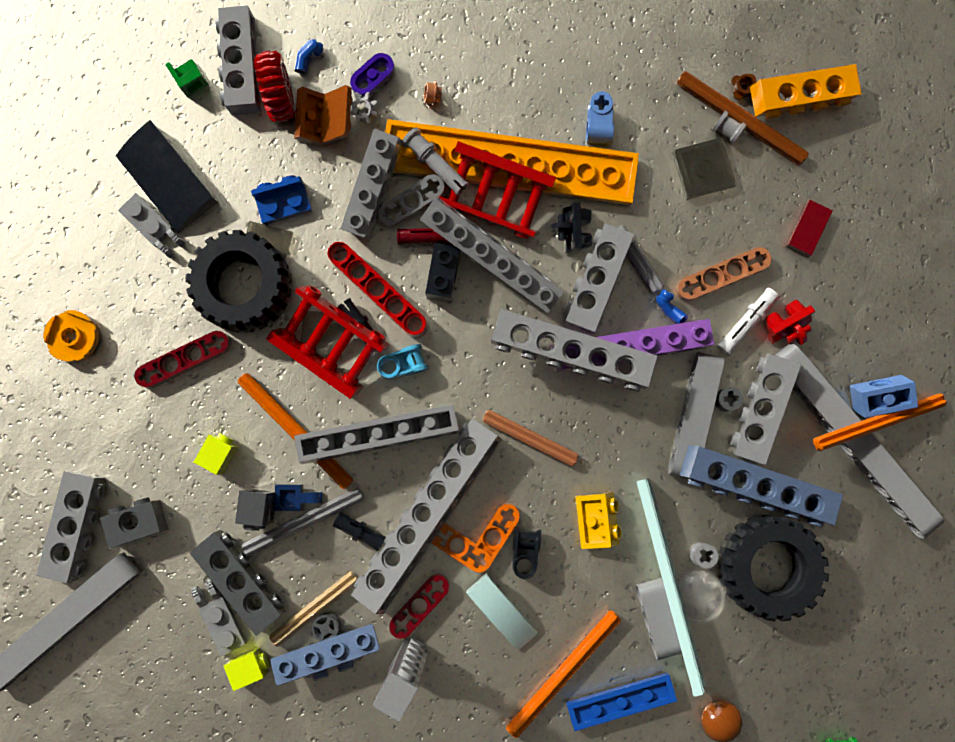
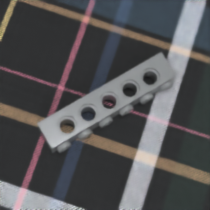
[420,196,564,313]
[491,309,657,392]
[294,405,459,464]

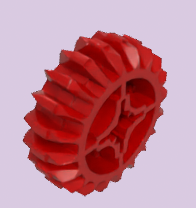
[254,50,296,122]

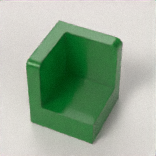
[165,59,209,98]

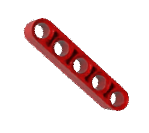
[327,242,428,338]

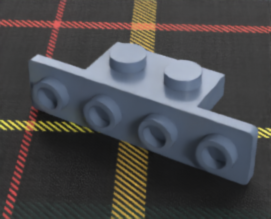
[271,624,380,685]

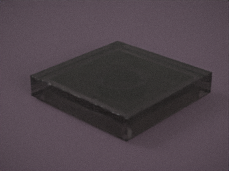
[672,137,737,200]

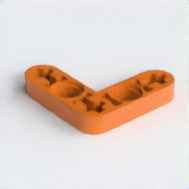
[431,504,519,572]

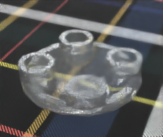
[677,570,725,623]

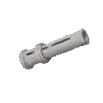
[402,127,469,196]

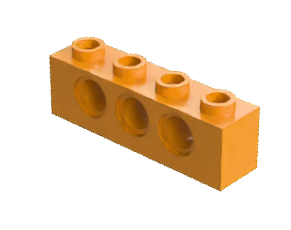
[750,64,862,119]

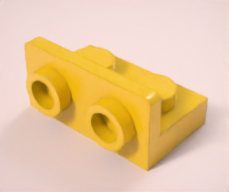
[575,492,622,549]

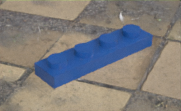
[566,673,677,731]

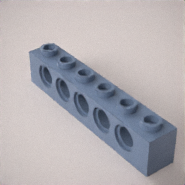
[680,445,843,528]

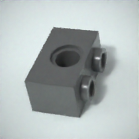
[100,497,168,548]

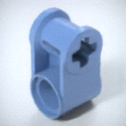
[586,91,614,144]

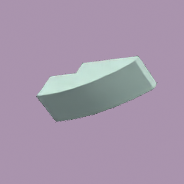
[466,573,538,650]

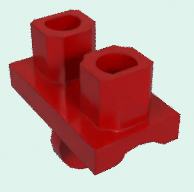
[764,299,815,345]

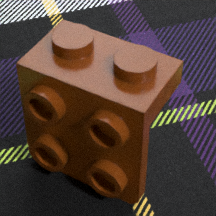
[294,85,353,146]

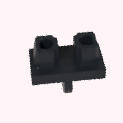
[550,202,592,254]

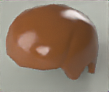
[701,700,743,742]

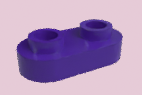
[350,53,395,98]

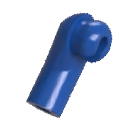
[294,39,324,74]
[656,289,688,324]

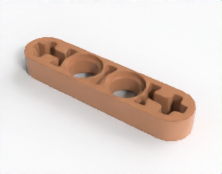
[676,247,772,301]

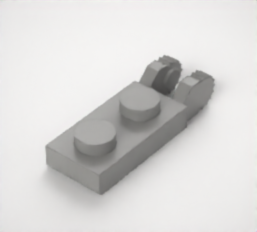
[118,193,185,258]
[191,579,247,656]

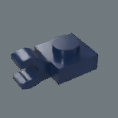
[274,484,323,511]

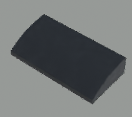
[116,120,218,233]

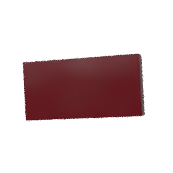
[786,200,833,257]

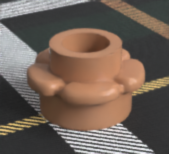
[423,81,442,106]

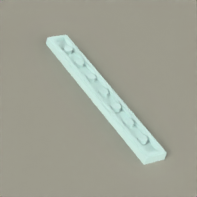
[637,479,706,696]

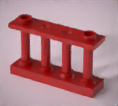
[439,141,557,239]
[266,285,390,399]

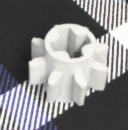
[350,92,379,123]

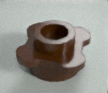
[731,74,757,100]

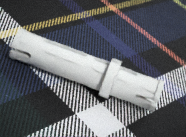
[717,288,780,356]

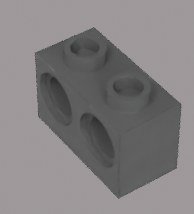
[235,489,275,531]

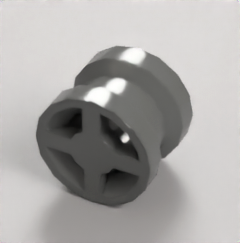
[312,612,341,641]

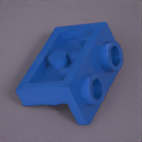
[251,175,313,226]

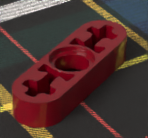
[389,573,449,639]

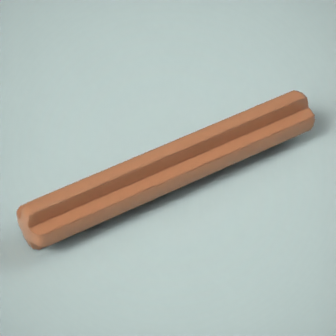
[483,410,579,466]

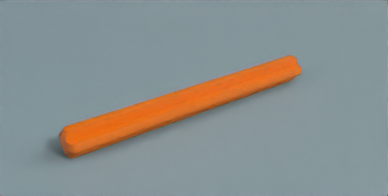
[237,373,353,489]
[813,393,947,451]
[506,610,621,738]

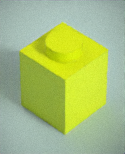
[193,432,238,475]
[223,648,270,691]

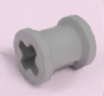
[712,110,747,144]
[689,542,719,569]

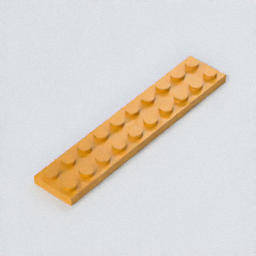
[385,119,639,205]

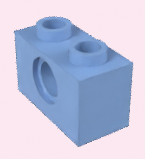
[850,375,918,418]

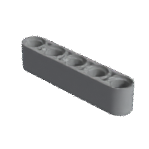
[668,352,724,480]

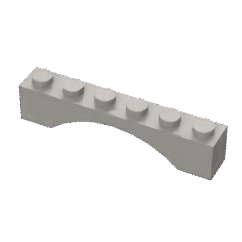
[372,638,428,722]

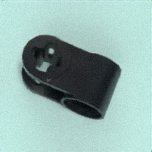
[512,526,542,579]

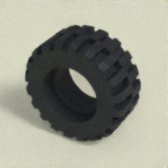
[185,230,292,333]
[717,515,829,622]

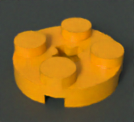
[43,310,100,362]

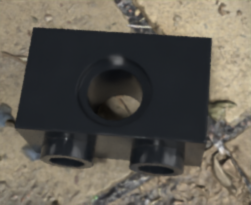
[425,243,461,303]

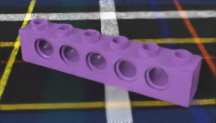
[552,319,714,373]

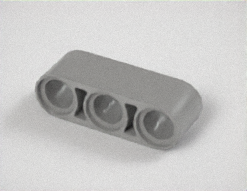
[636,578,682,660]

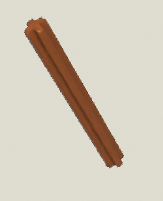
[677,71,809,165]

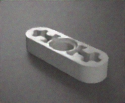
[378,175,445,226]

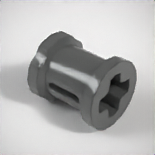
[715,387,743,412]

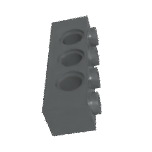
[189,530,286,636]

